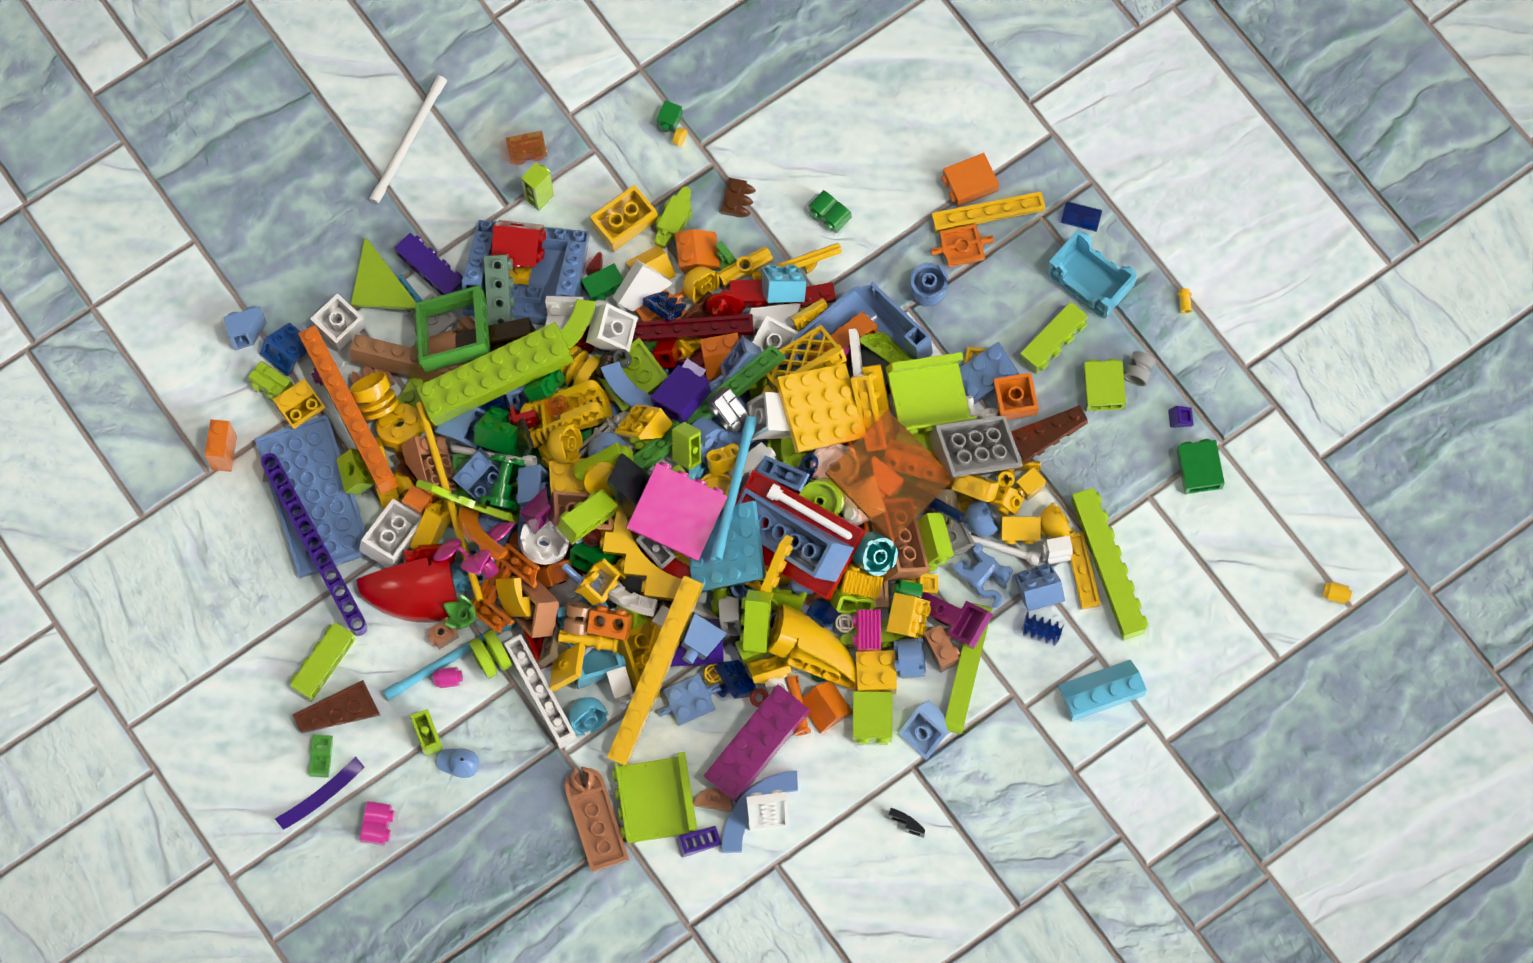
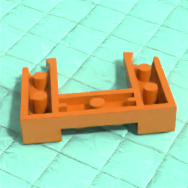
[471,543,540,634]

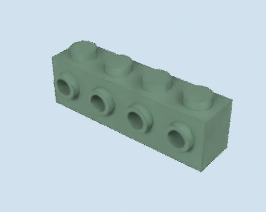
[484,254,516,326]

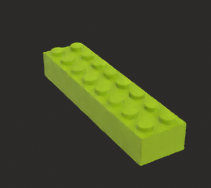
[416,322,575,426]

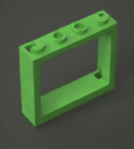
[413,285,490,372]

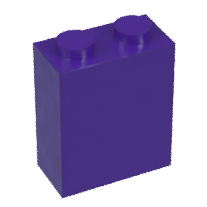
[650,365,712,423]

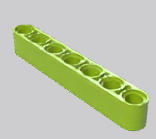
[945,603,992,735]

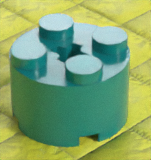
[853,532,898,576]

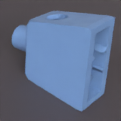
[680,614,727,664]

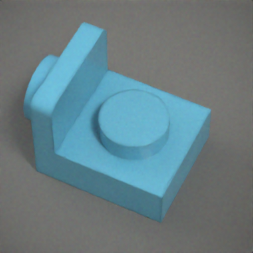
[450,561,473,593]

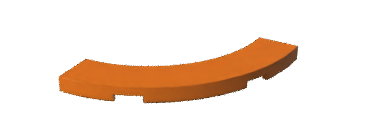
[457,506,509,561]

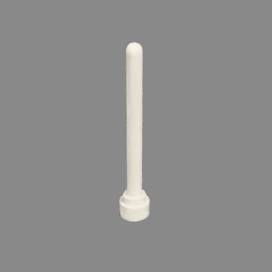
[451,445,537,467]
[766,484,852,540]
[971,534,1042,567]

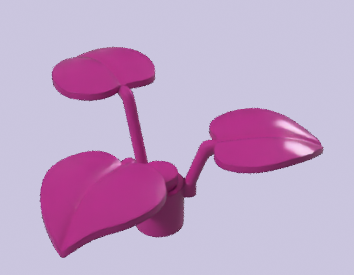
[432,522,516,579]

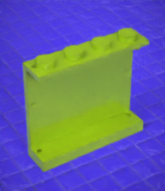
[885,352,977,436]
[612,752,698,844]

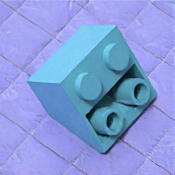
[761,264,806,303]

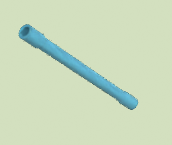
[711,416,757,561]
[383,617,519,701]

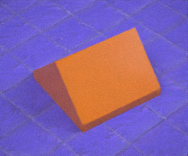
[802,681,853,734]

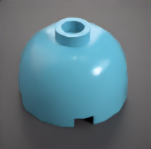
[568,697,608,736]

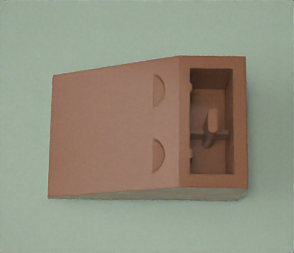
[401,436,458,491]

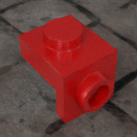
[509,406,540,430]

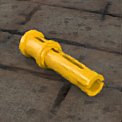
[558,630,619,653]

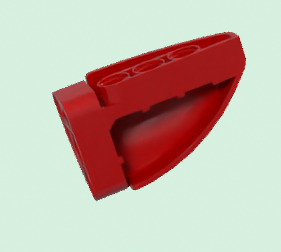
[356,558,458,623]

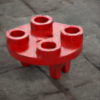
[706,289,744,317]

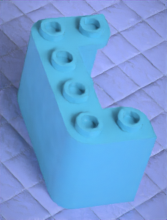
[1047,230,1137,318]

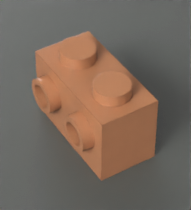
[923,625,960,672]

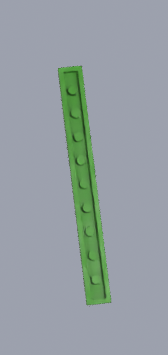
[633,345,785,471]

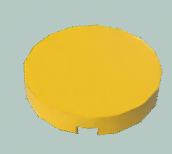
[584,462,615,497]

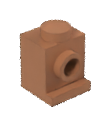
[427,617,459,650]

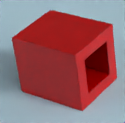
[653,340,680,368]

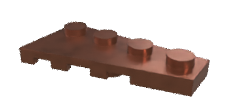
[1011,405,1088,465]
[292,680,381,733]

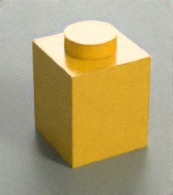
[1015,467,1046,501]

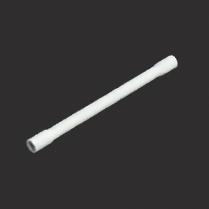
[369,75,447,204]

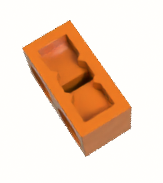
[587,605,633,640]

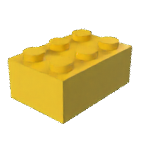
[590,184,658,252]

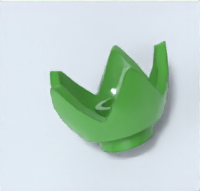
[444,594,476,629]

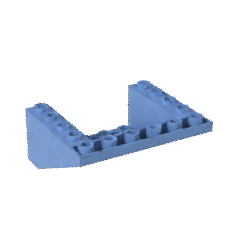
[462,220,589,324]

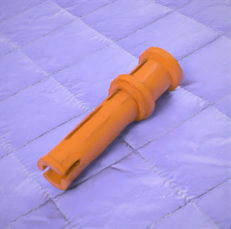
[786,675,811,736]

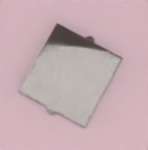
[515,418,534,457]

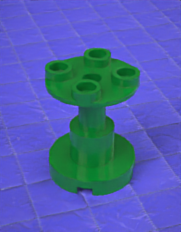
[479,454,526,511]

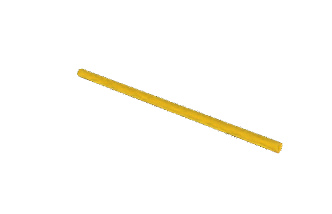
[416,401,484,601]

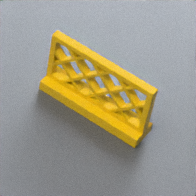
[765,325,847,393]

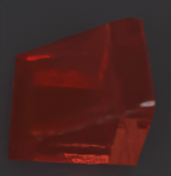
[586,252,603,276]

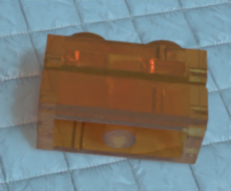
[506,131,547,165]

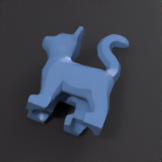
[953,543,1013,608]

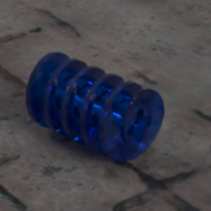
[1021,612,1065,646]

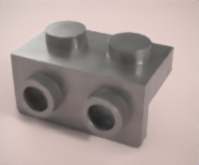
[548,577,584,607]

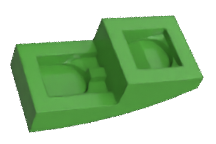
[308,734,333,778]

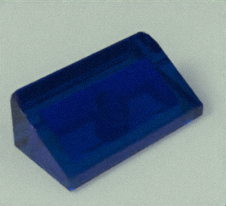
[1061,201,1102,232]

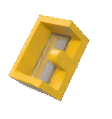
[574,559,621,606]

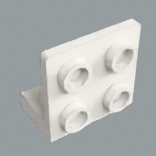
[545,296,584,330]

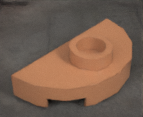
[693,789,732,812]

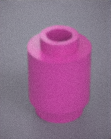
[433,667,463,688]

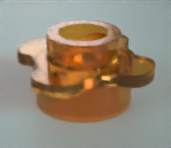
[548,395,570,416]

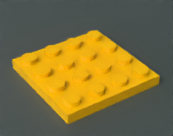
[775,363,867,453]

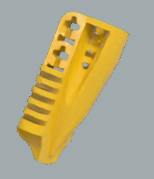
[518,380,612,448]

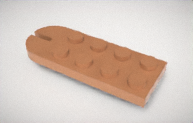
[565,766,629,873]

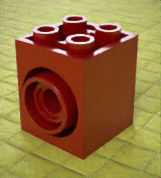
[491,220,546,268]

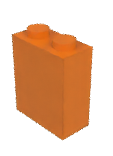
[941,153,999,208]
[205,419,237,472]

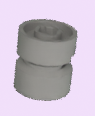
[1124,351,1156,386]

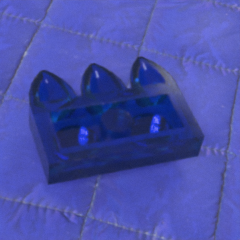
[642,292,686,321]

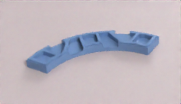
[601,362,672,419]
[722,771,798,854]

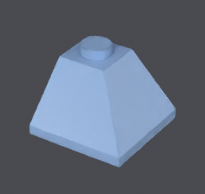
[898,700,948,760]

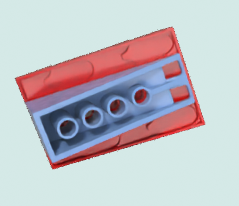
[735,470,866,600]

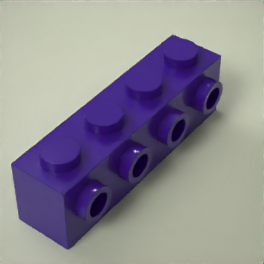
[394,233,463,296]

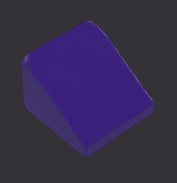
[1168,406,1194,428]

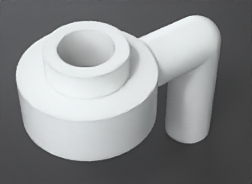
[966,396,999,419]

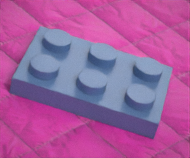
[960,342,1019,404]

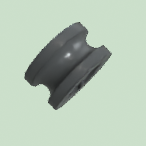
[613,349,632,368]

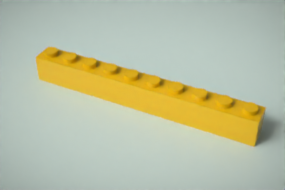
[607,576,705,765]

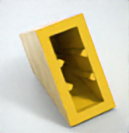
[410,498,459,550]

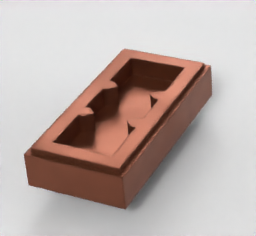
[682,291,712,319]

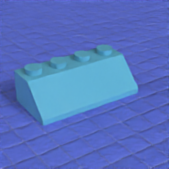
[1058,660,1147,722]

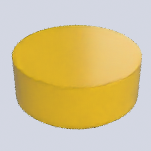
[672,127,687,147]

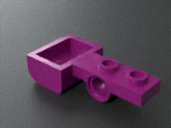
[921,592,993,649]

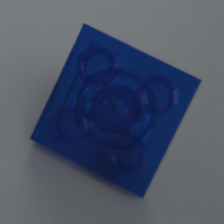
[714,660,759,699]

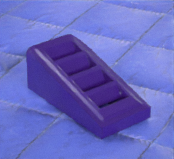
[676,826,722,858]

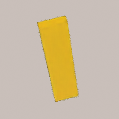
[1070,532,1101,610]

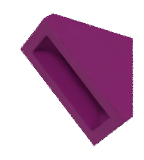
[520,487,551,534]

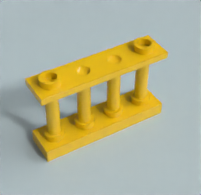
[851,364,896,452]

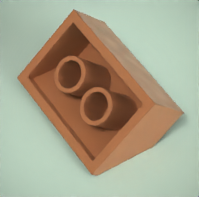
[548,491,613,530]

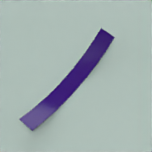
[275,756,365,830]

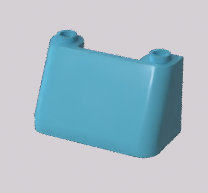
[556,600,626,689]

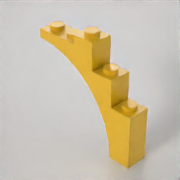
[600,499,682,601]

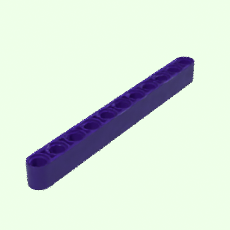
[261,453,368,636]

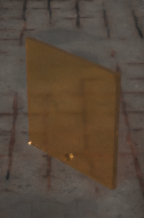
[825,410,954,542]

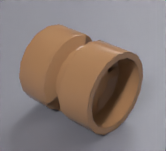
[563,602,592,635]

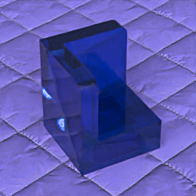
[805,598,839,628]

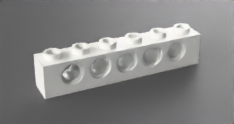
[504,635,577,749]

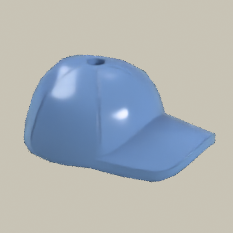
[436,748,479,778]

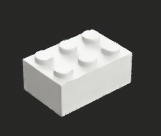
[359,499,422,568]

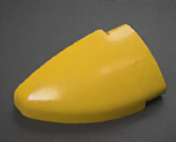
[767,604,857,690]

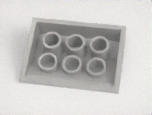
[929,415,1023,478]

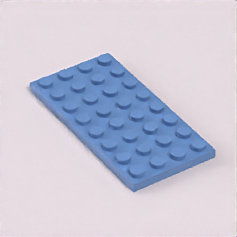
[255,415,367,578]

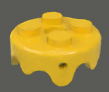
[376,404,425,452]

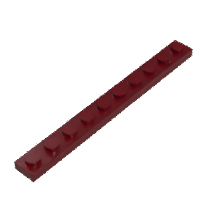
[575,314,754,347]

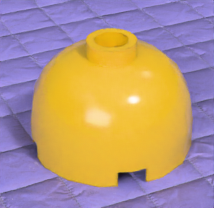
[683,266,720,303]
[546,424,583,463]
[1040,502,1076,538]

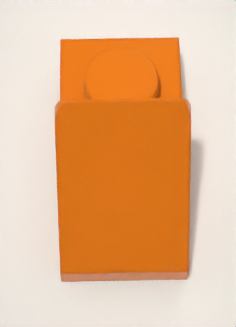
[536,559,572,587]

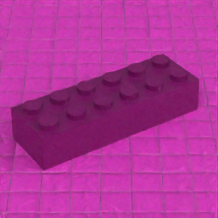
[703,684,811,803]

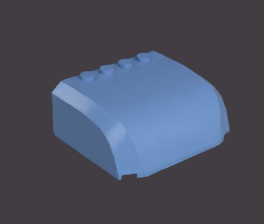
[788,282,933,395]

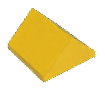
[625,246,676,280]

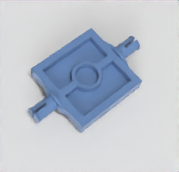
[658,674,722,726]

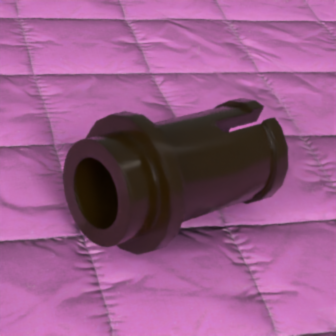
[594,354,614,379]

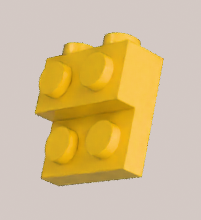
[549,458,589,495]

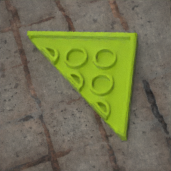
[351,238,416,310]

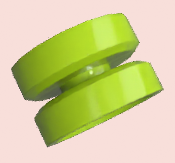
[800,477,846,515]
[468,629,513,680]

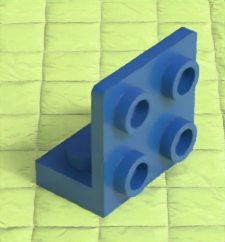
[260,323,307,376]

